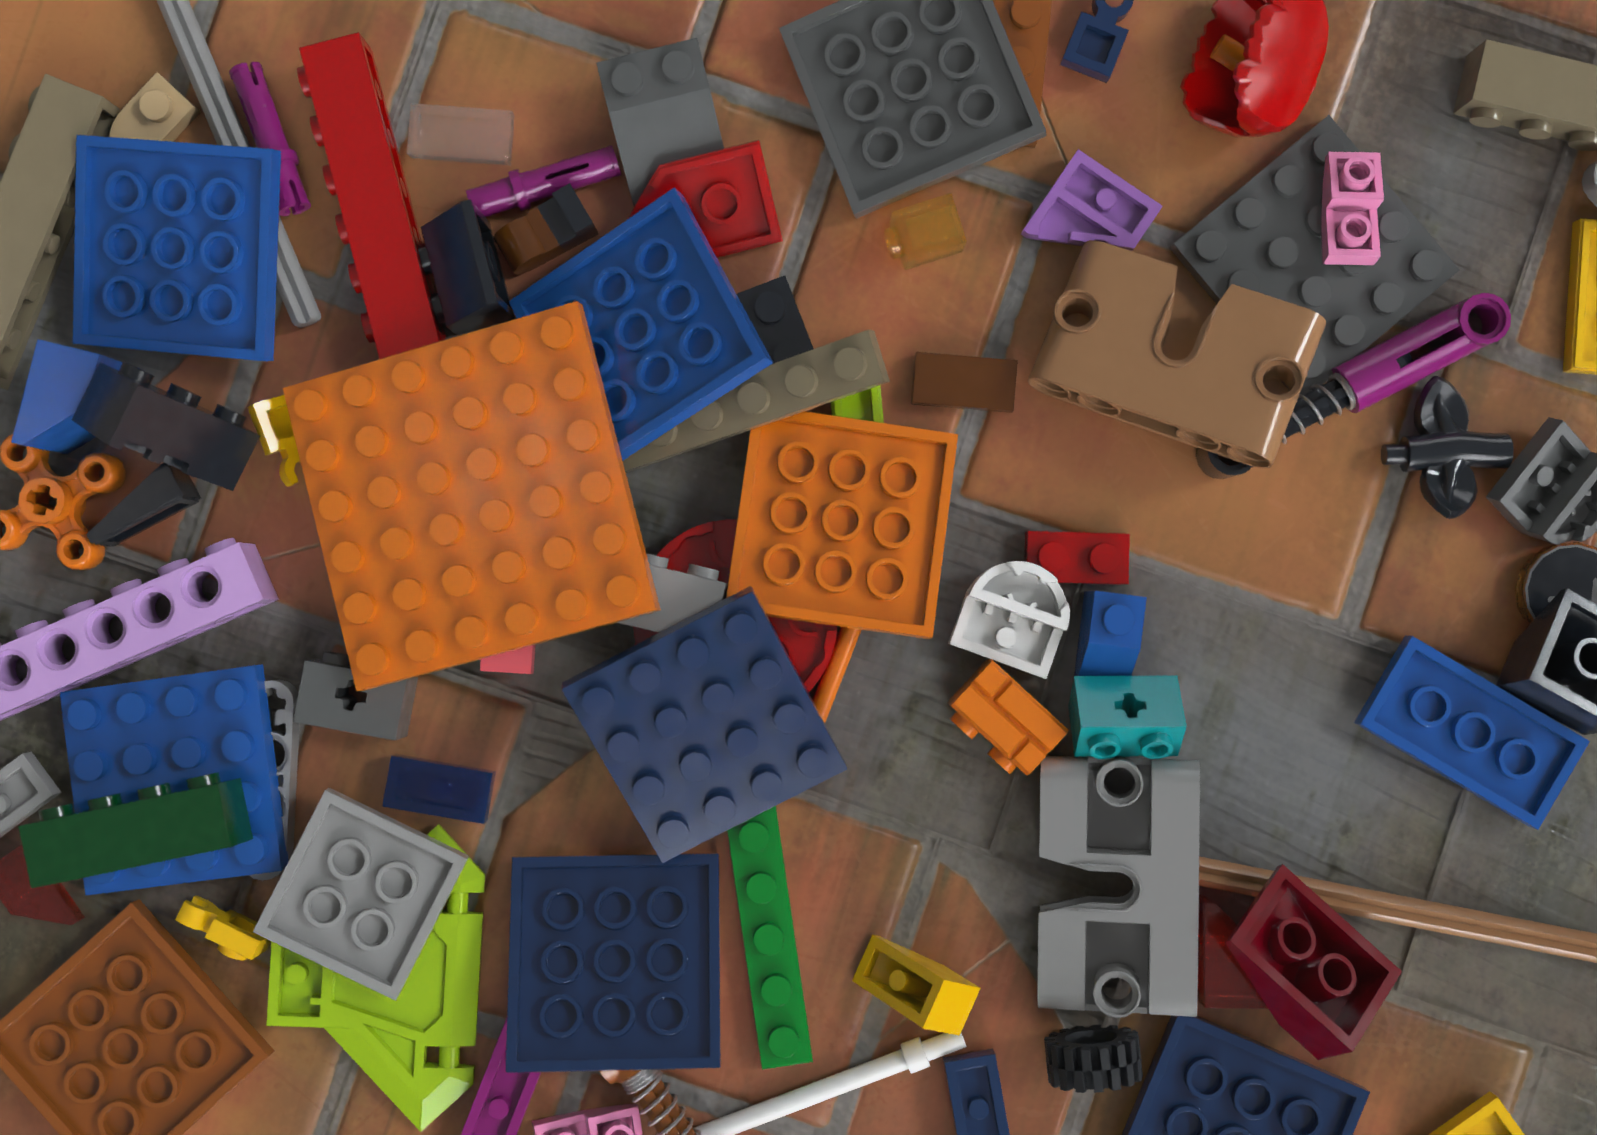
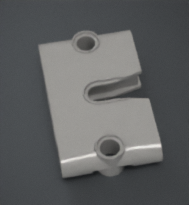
[1037,755,1200,1018]

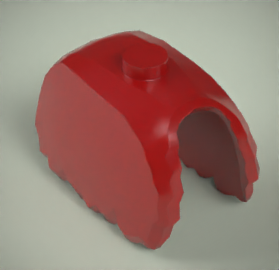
[1180,0,1329,137]

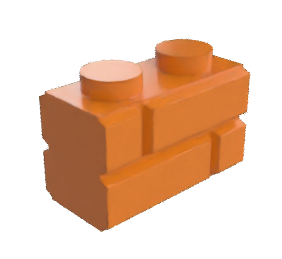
[947,659,1069,776]

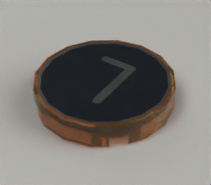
[1515,542,1597,624]

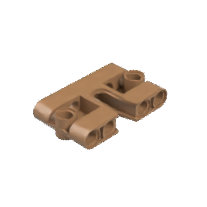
[1028,240,1326,468]

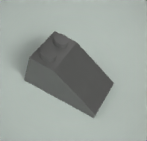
[596,38,724,206]

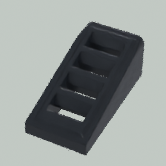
[86,463,201,546]

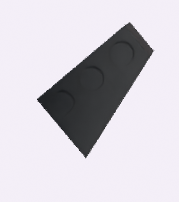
[72,362,260,491]

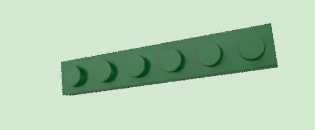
[727,806,813,1070]

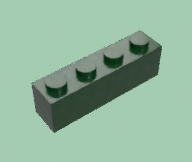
[19,772,253,889]

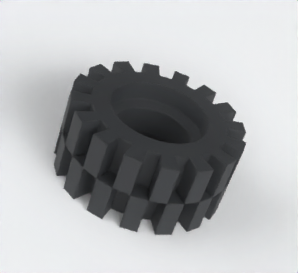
[1044,1025,1143,1093]

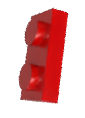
[1024,531,1130,585]

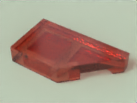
[0,845,85,925]

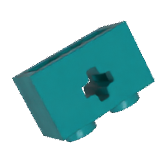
[1068,675,1187,759]

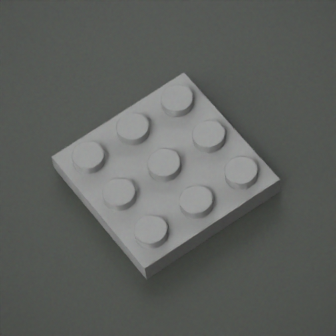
[253,788,469,1001]

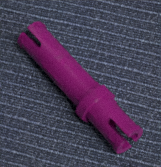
[229,62,311,216]
[466,145,622,217]

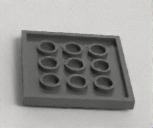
[779,0,1047,219]
[1170,115,1460,398]

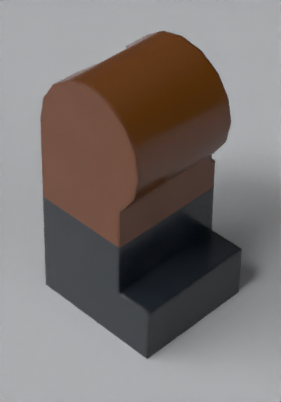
[494,183,599,275]

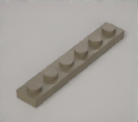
[623,330,890,473]

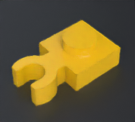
[247,395,301,487]
[175,895,271,961]

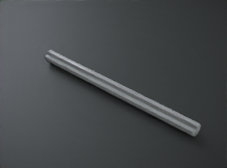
[156,0,321,328]

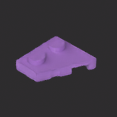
[1021,149,1163,251]

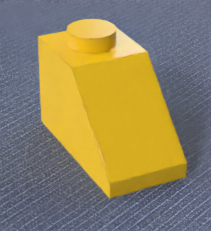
[852,934,981,1036]

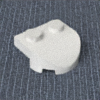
[948,561,1070,679]

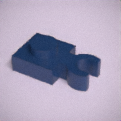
[1060,0,1134,83]

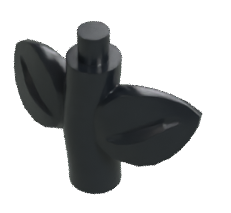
[1381,376,1514,519]

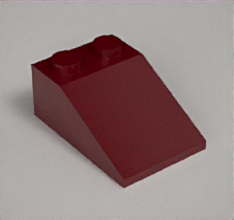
[1225,864,1402,1060]

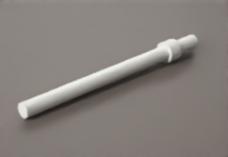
[693,1032,967,1135]

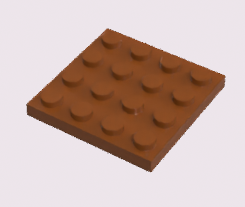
[0,899,274,1135]

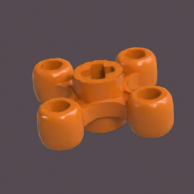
[0,434,126,570]

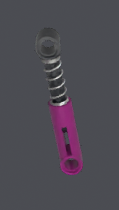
[1196,293,1511,479]

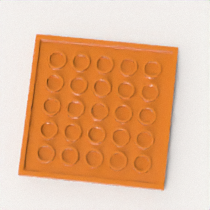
[283,301,661,691]

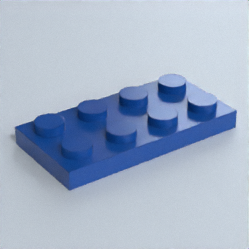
[1354,635,1590,830]

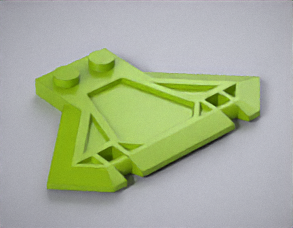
[266,824,486,1132]

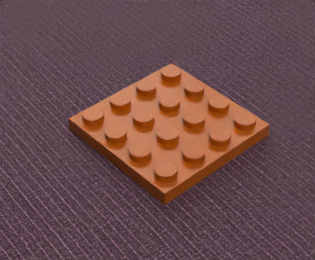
[726,411,958,639]

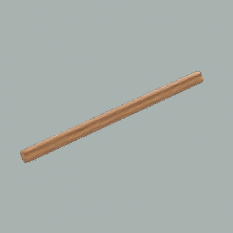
[1199,856,1597,963]

